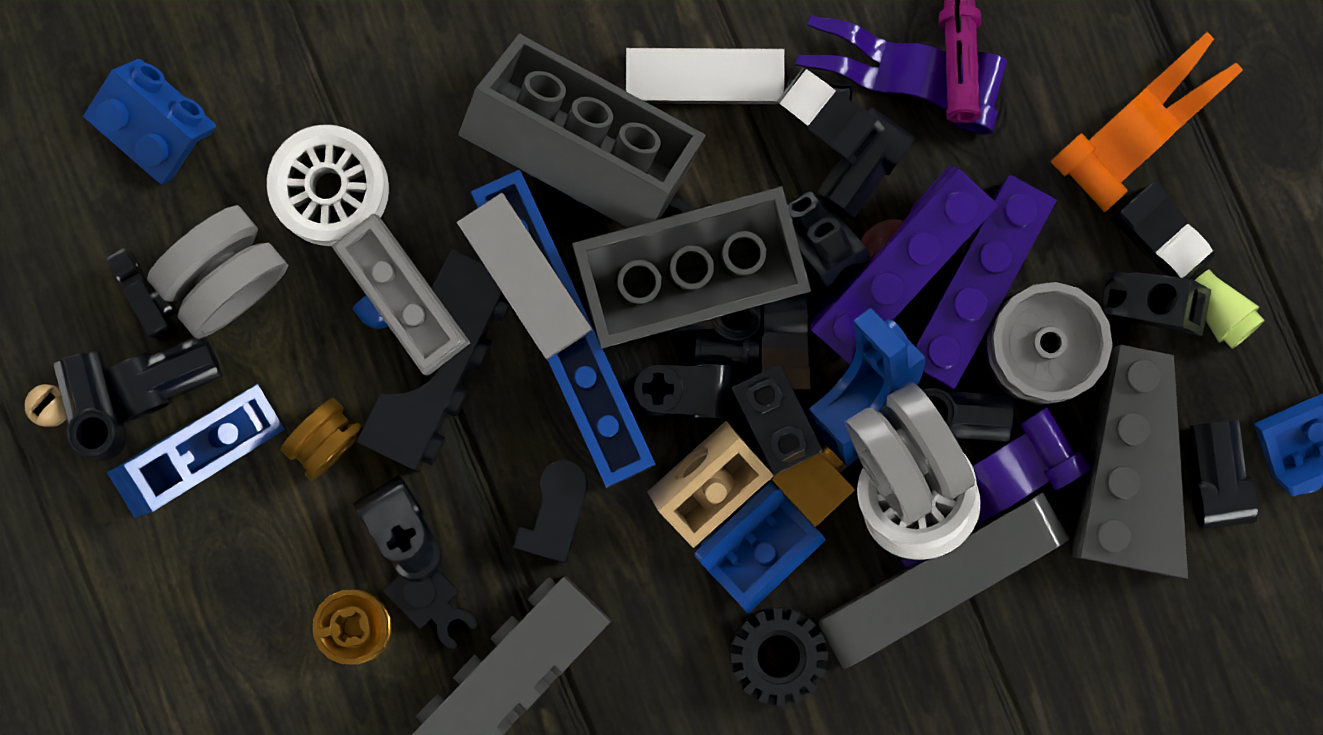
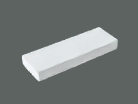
[626,48,784,104]

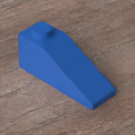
[107,384,285,518]

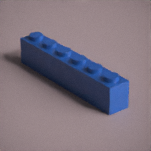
[471,169,656,487]

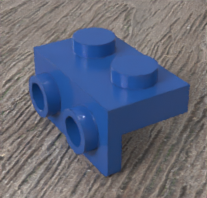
[83,59,216,185]
[1254,393,1323,496]
[694,482,826,614]

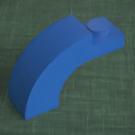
[809,308,925,467]

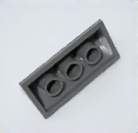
[572,187,811,349]

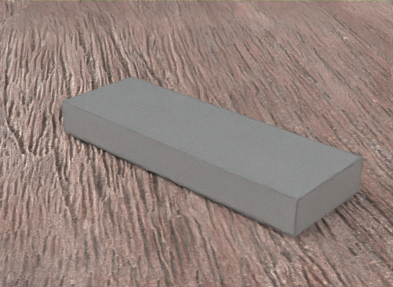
[457,193,593,360]
[332,213,470,375]

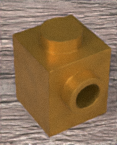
[769,444,855,527]

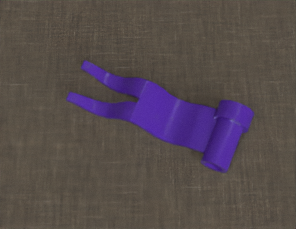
[795,15,1007,135]
[897,407,1091,569]

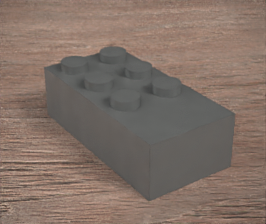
[458,33,706,228]

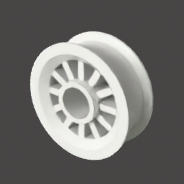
[267,125,389,246]
[857,454,980,560]

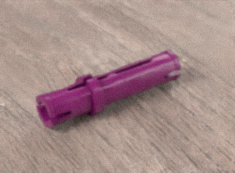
[939,0,982,123]

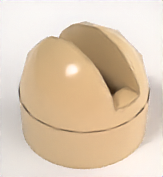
[25,384,67,427]

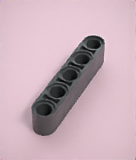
[816,492,1070,669]

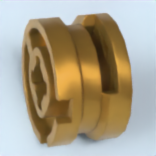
[280,398,364,481]
[313,590,392,664]

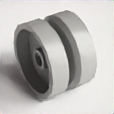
[147,205,289,339]
[983,282,1113,405]
[844,382,975,526]

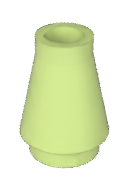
[1195,269,1265,349]

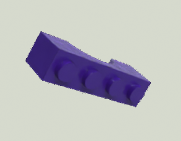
[808,165,998,365]
[913,174,1057,391]

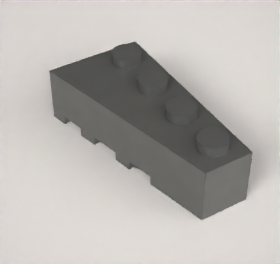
[1070,345,1188,579]
[412,576,611,735]

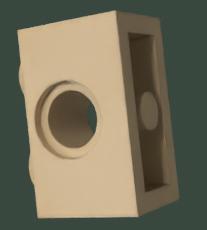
[647,421,774,548]

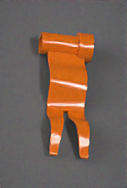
[1050,32,1243,212]

